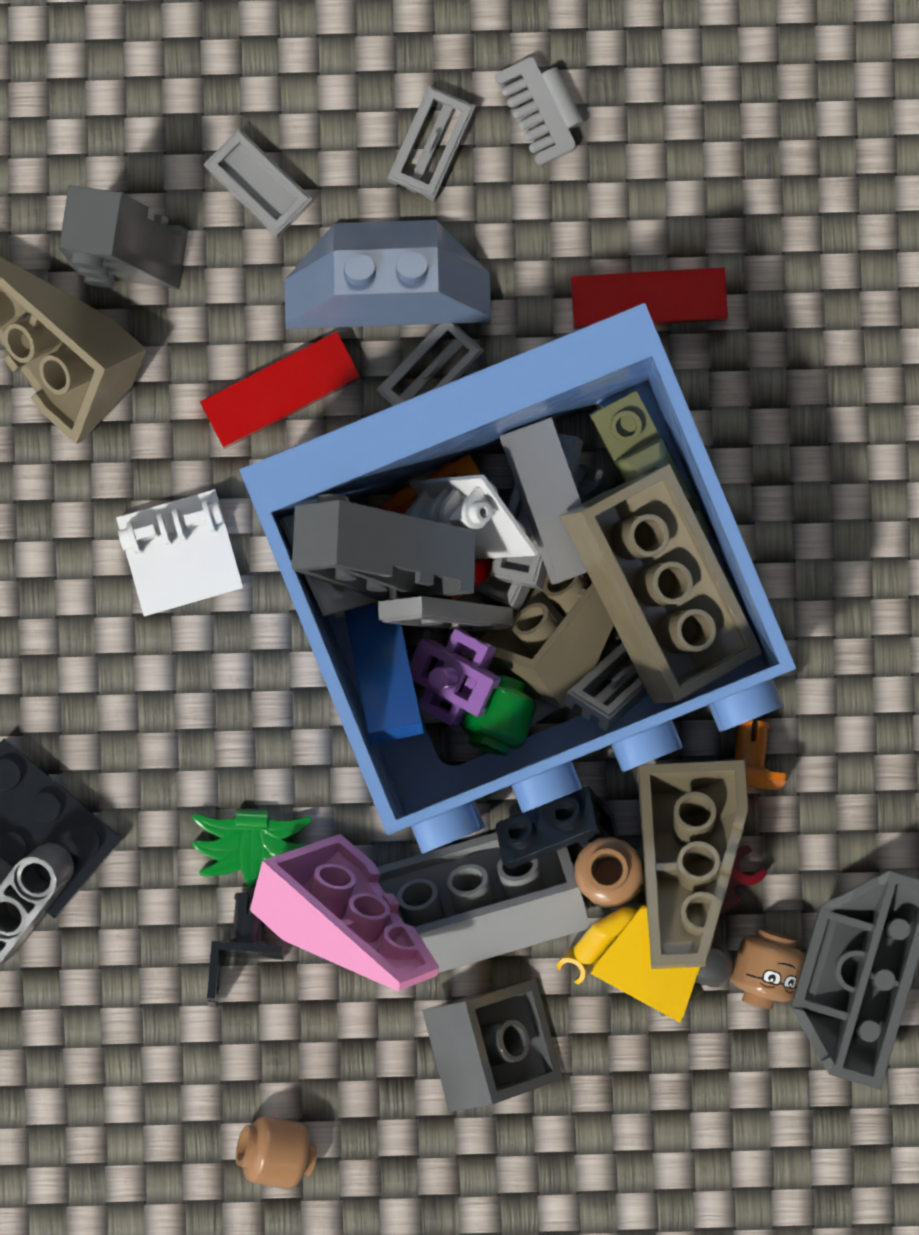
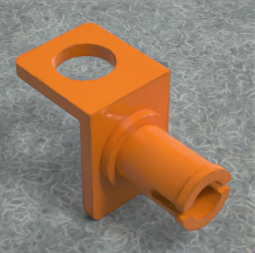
[734,720,787,790]

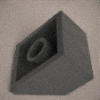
[422,978,563,1112]

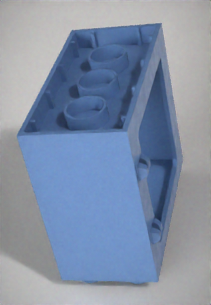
[239,303,796,854]

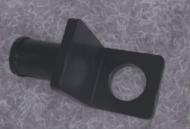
[207,892,285,1007]

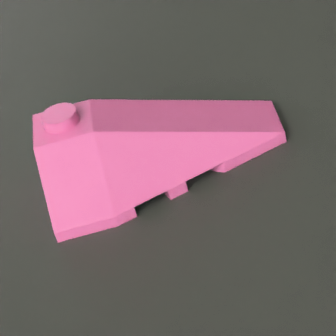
[250,834,440,991]

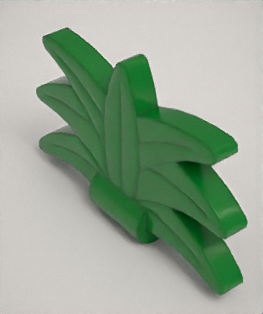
[192,809,312,888]

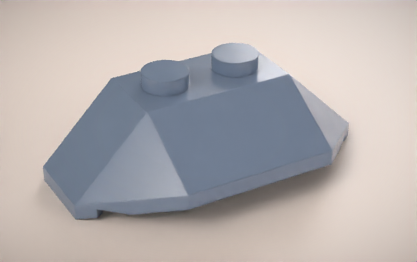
[285,220,491,329]

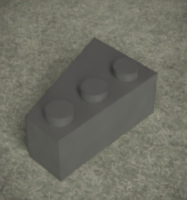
[59,185,188,289]

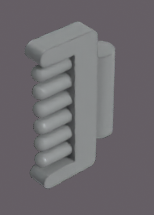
[495,57,584,167]

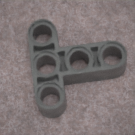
[0,843,74,967]

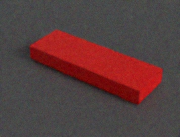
[570,267,728,330]
[200,332,361,449]

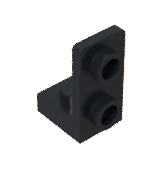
[496,785,619,869]

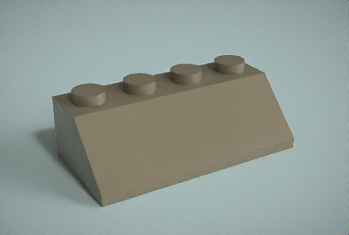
[560,464,763,703]

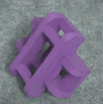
[409,628,501,726]

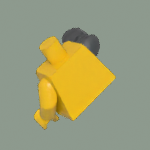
[556,904,734,1023]

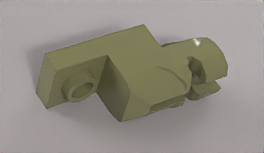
[589,390,712,536]

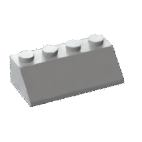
[377,832,590,973]

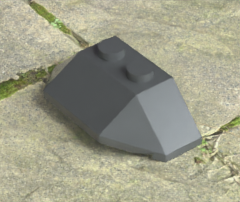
[790,871,919,1090]

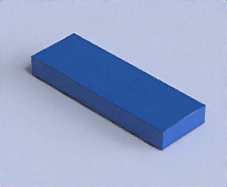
[344,604,424,745]

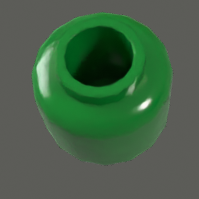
[461,675,536,756]

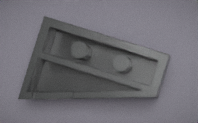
[292,494,476,601]

